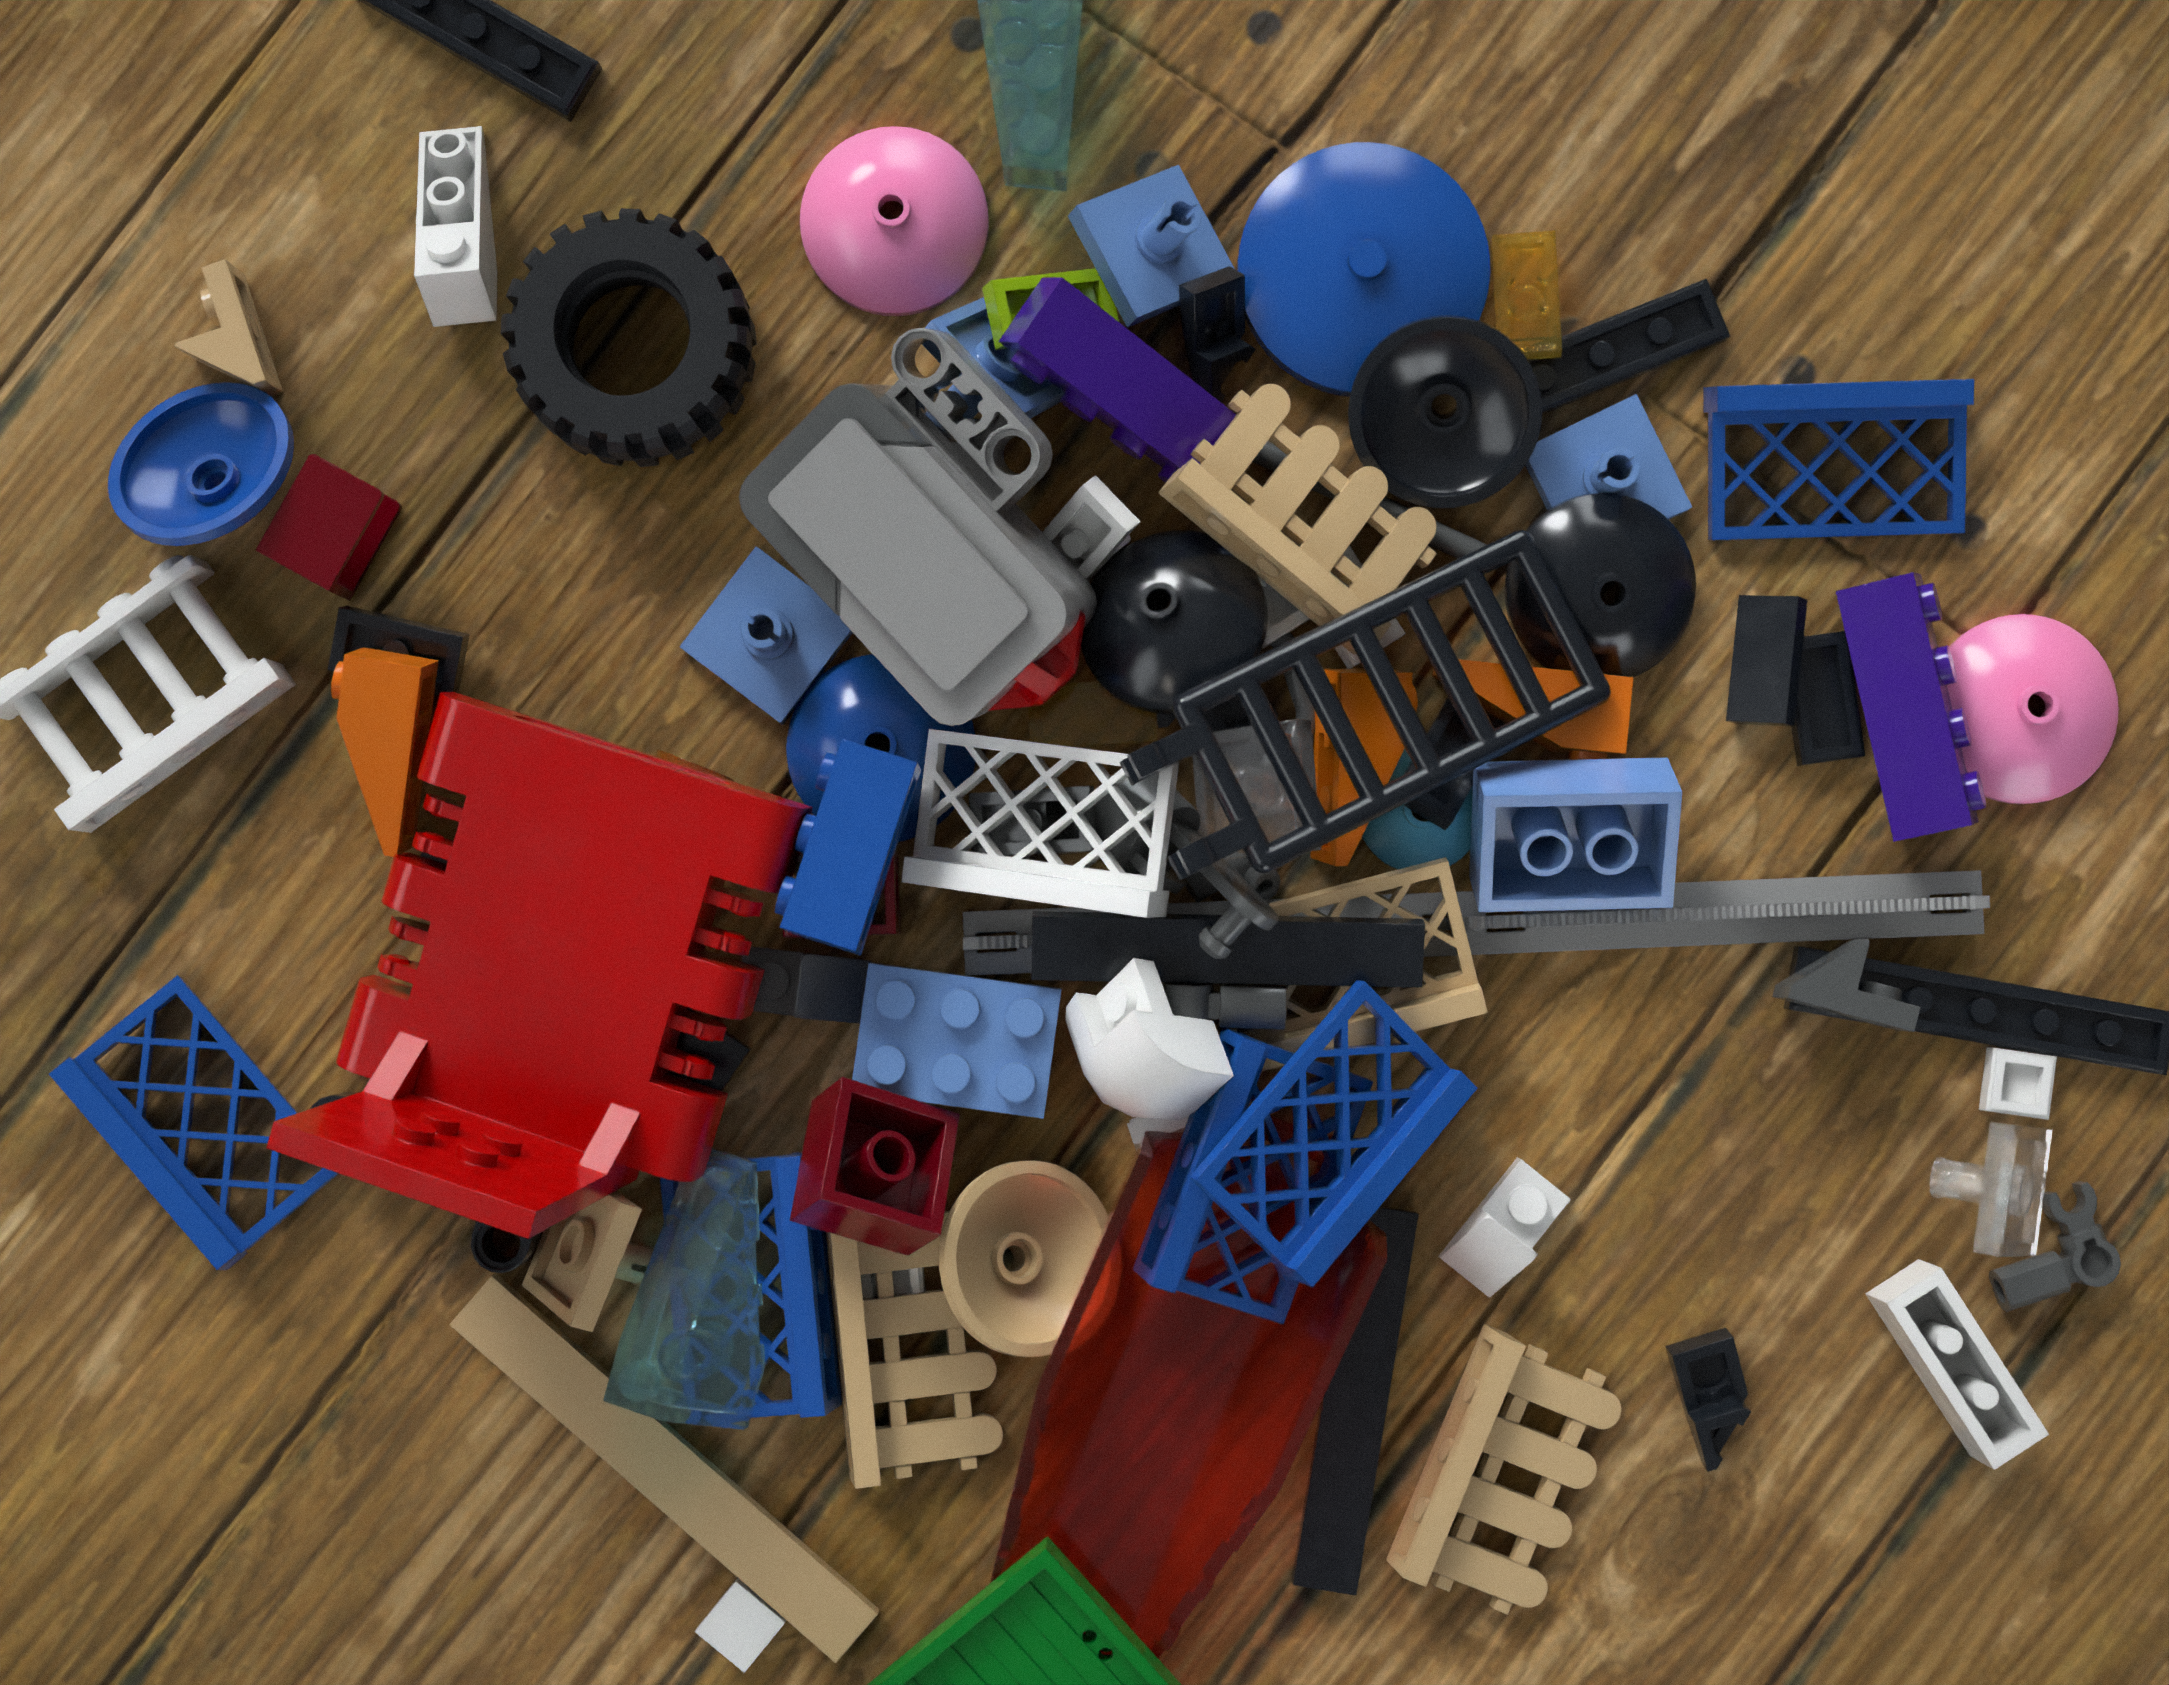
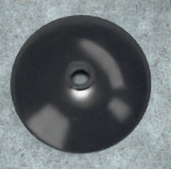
[1348,315,1542,508]
[1504,493,1696,677]
[1081,530,1268,714]

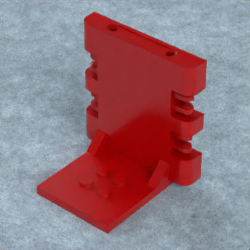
[266,692,813,1239]

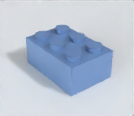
[1469,757,1682,912]
[852,963,1062,1119]

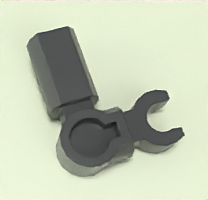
[1162,983,1286,1030]
[1989,1181,2121,1312]

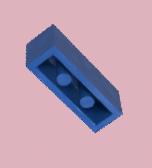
[774,739,921,955]

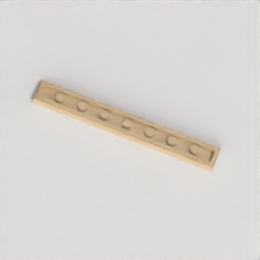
[449,1274,879,1663]

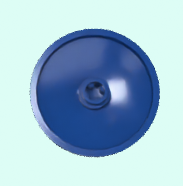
[1237,142,1490,397]

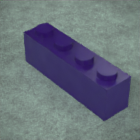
[998,277,1236,483]
[1836,572,1986,842]

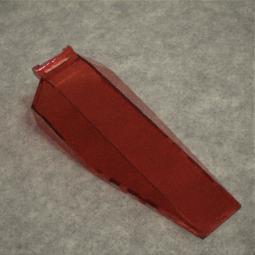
[990,1106,1387,1659]

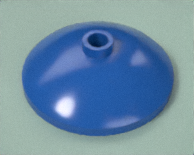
[108,382,294,546]
[786,654,976,842]

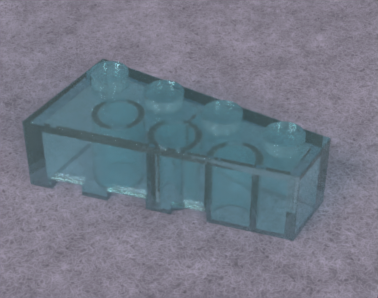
[976,0,1085,191]

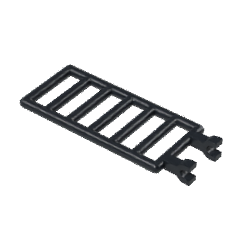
[1119,530,1611,881]

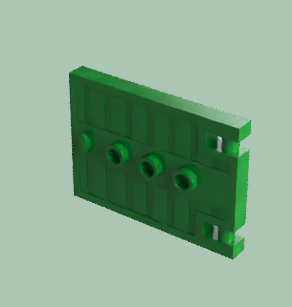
[867,1536,1182,1685]

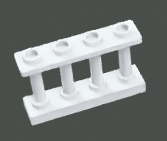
[0,555,296,833]

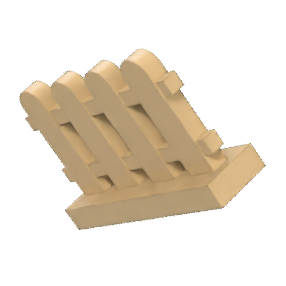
[1158,384,1437,655]
[825,1211,1003,1489]
[1386,1324,1621,1615]

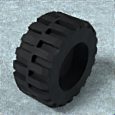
[501,208,757,467]

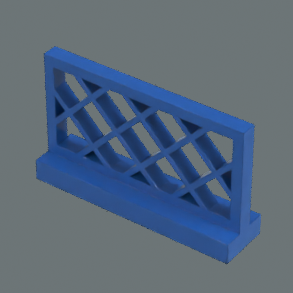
[1703,379,1974,540]
[49,975,339,1270]
[1189,980,1478,1287]
[1133,1027,1373,1324]
[660,1152,842,1423]

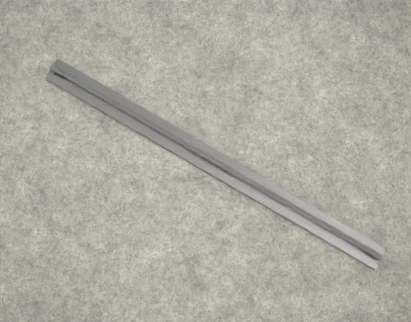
[963,870,1990,976]

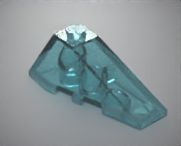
[603,1148,765,1430]

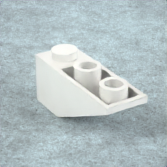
[414,126,497,327]

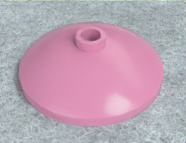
[800,126,989,316]
[1947,614,2119,804]

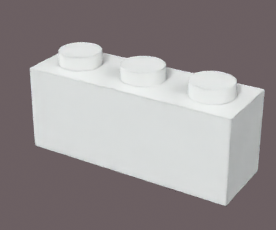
[1865,1259,2049,1470]

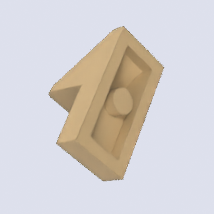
[174,259,283,396]

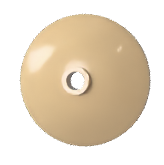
[939,1160,1117,1357]

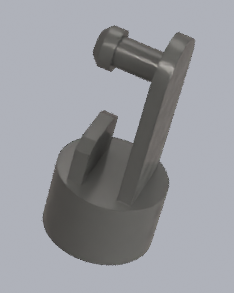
[1094,772,1279,959]

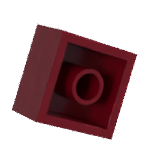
[790,1077,960,1256]

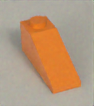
[331,647,439,857]
[1432,659,1634,760]
[1310,668,1418,866]

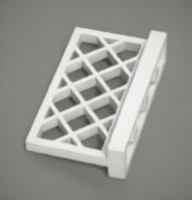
[901,729,1179,918]

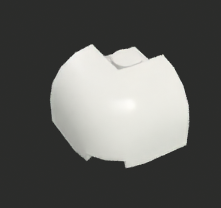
[1065,958,1234,1121]

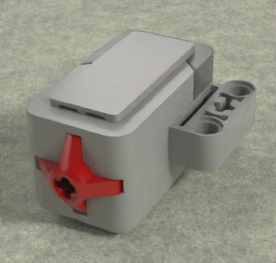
[739,328,1097,726]

